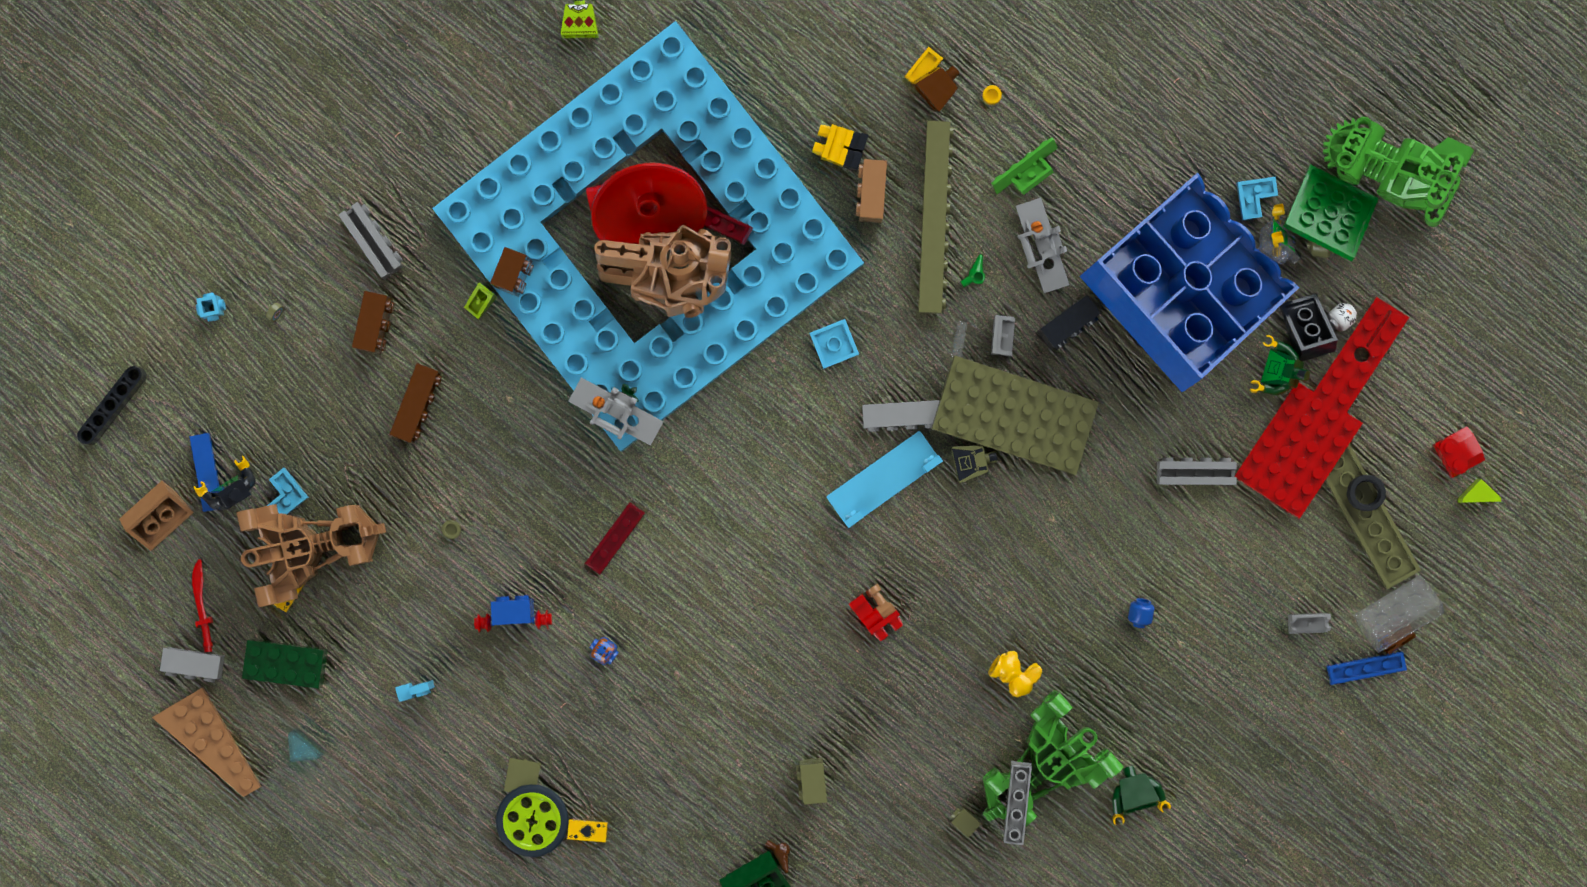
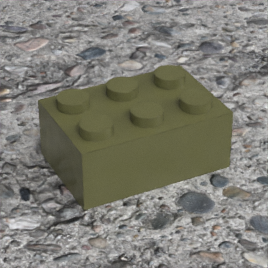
[796,758,827,805]

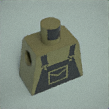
[951,446,998,483]

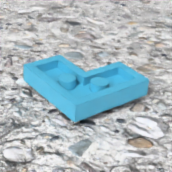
[1236,177,1278,221]
[267,468,309,515]

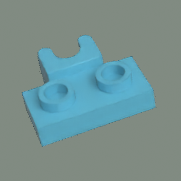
[395,680,435,702]

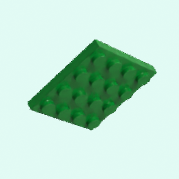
[1283,164,1379,262]

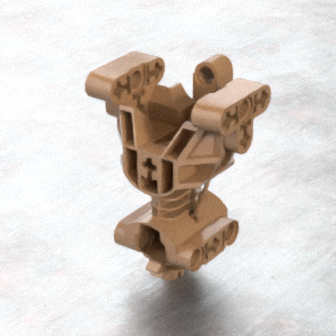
[236,504,386,608]

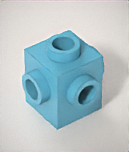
[196,293,226,322]

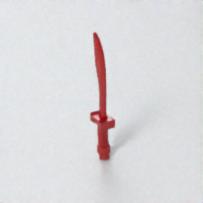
[192,559,213,652]

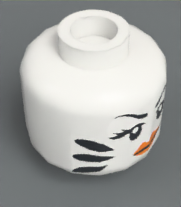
[1328,303,1357,331]

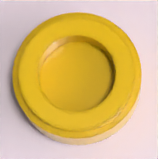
[982,85,1002,105]

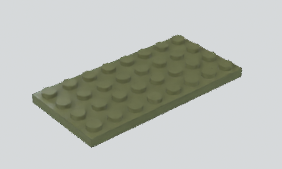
[931,356,1099,475]

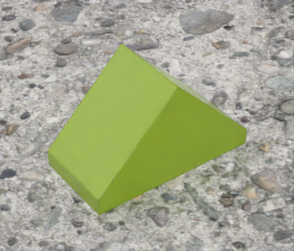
[464,282,497,319]
[1458,479,1501,503]

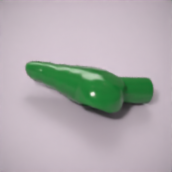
[960,254,985,288]

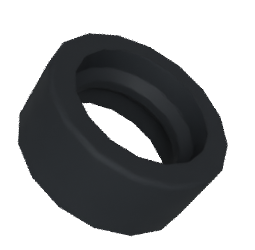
[1347,475,1386,511]

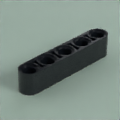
[77,366,147,445]

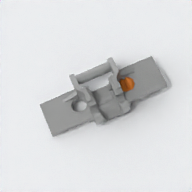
[1016,198,1069,293]
[569,377,663,446]

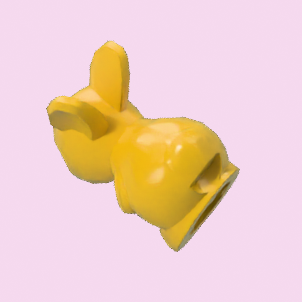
[988,651,1042,698]

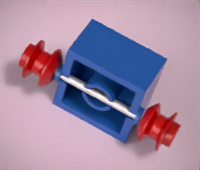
[474,595,553,633]

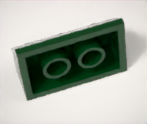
[719,851,790,887]

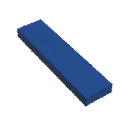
[189,433,220,512]
[1327,651,1407,685]

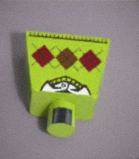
[561,0,599,38]

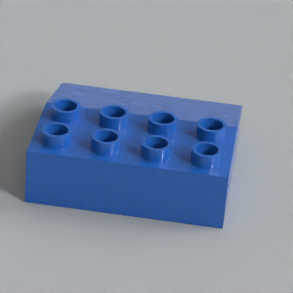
[1079,173,1299,392]

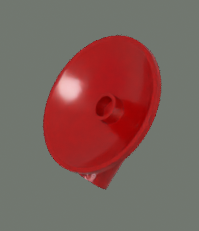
[586,163,707,255]

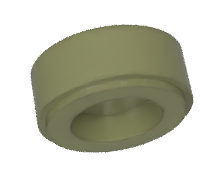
[266,303,284,322]
[442,520,462,539]

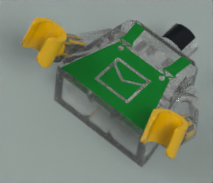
[1259,204,1301,264]

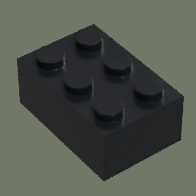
[1037,295,1101,350]

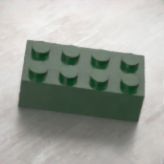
[242,639,328,689]

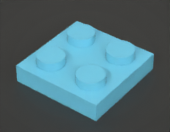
[809,319,859,369]

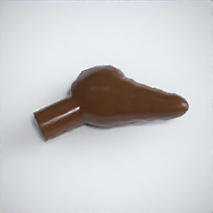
[765,840,790,874]

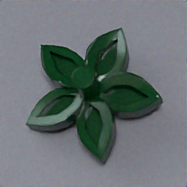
[621,383,639,402]

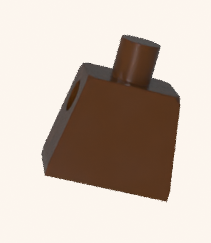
[911,65,960,112]

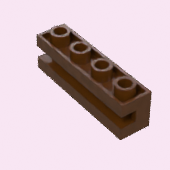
[389,363,442,443]

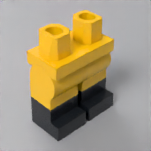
[812,124,869,172]

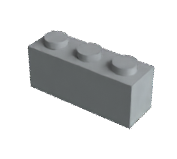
[160,647,225,682]

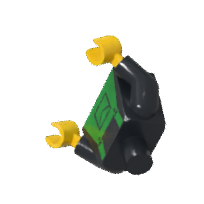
[194,456,256,509]

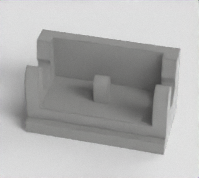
[991,315,1015,356]
[1288,613,1331,634]

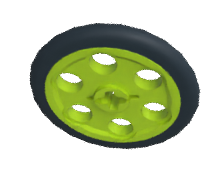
[496,784,569,857]

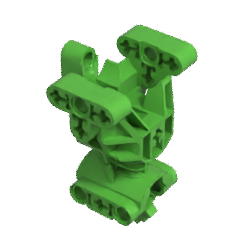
[1323,117,1474,227]
[982,690,1124,826]

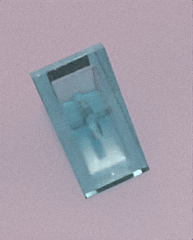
[288,730,324,762]

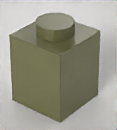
[950,806,981,838]

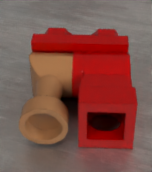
[849,583,903,642]

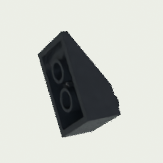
[1280,293,1338,362]

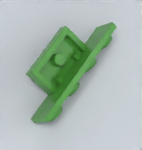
[991,137,1058,195]

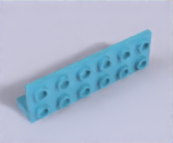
[827,431,943,528]

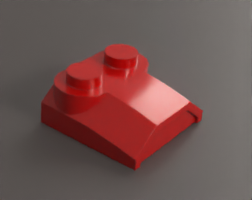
[1433,426,1485,478]

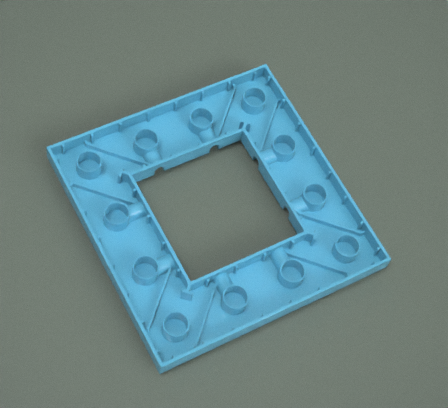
[432,21,864,452]

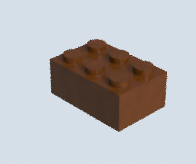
[490,247,534,297]
[352,291,395,355]

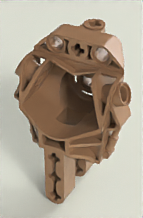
[594,225,731,318]

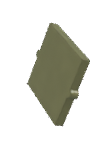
[504,758,541,792]

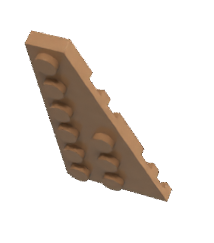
[152,687,262,797]

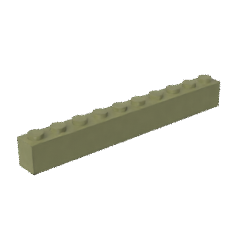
[918,121,954,314]

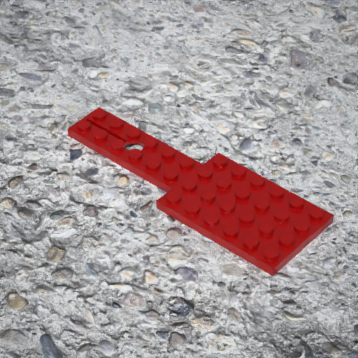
[1234,297,1410,519]

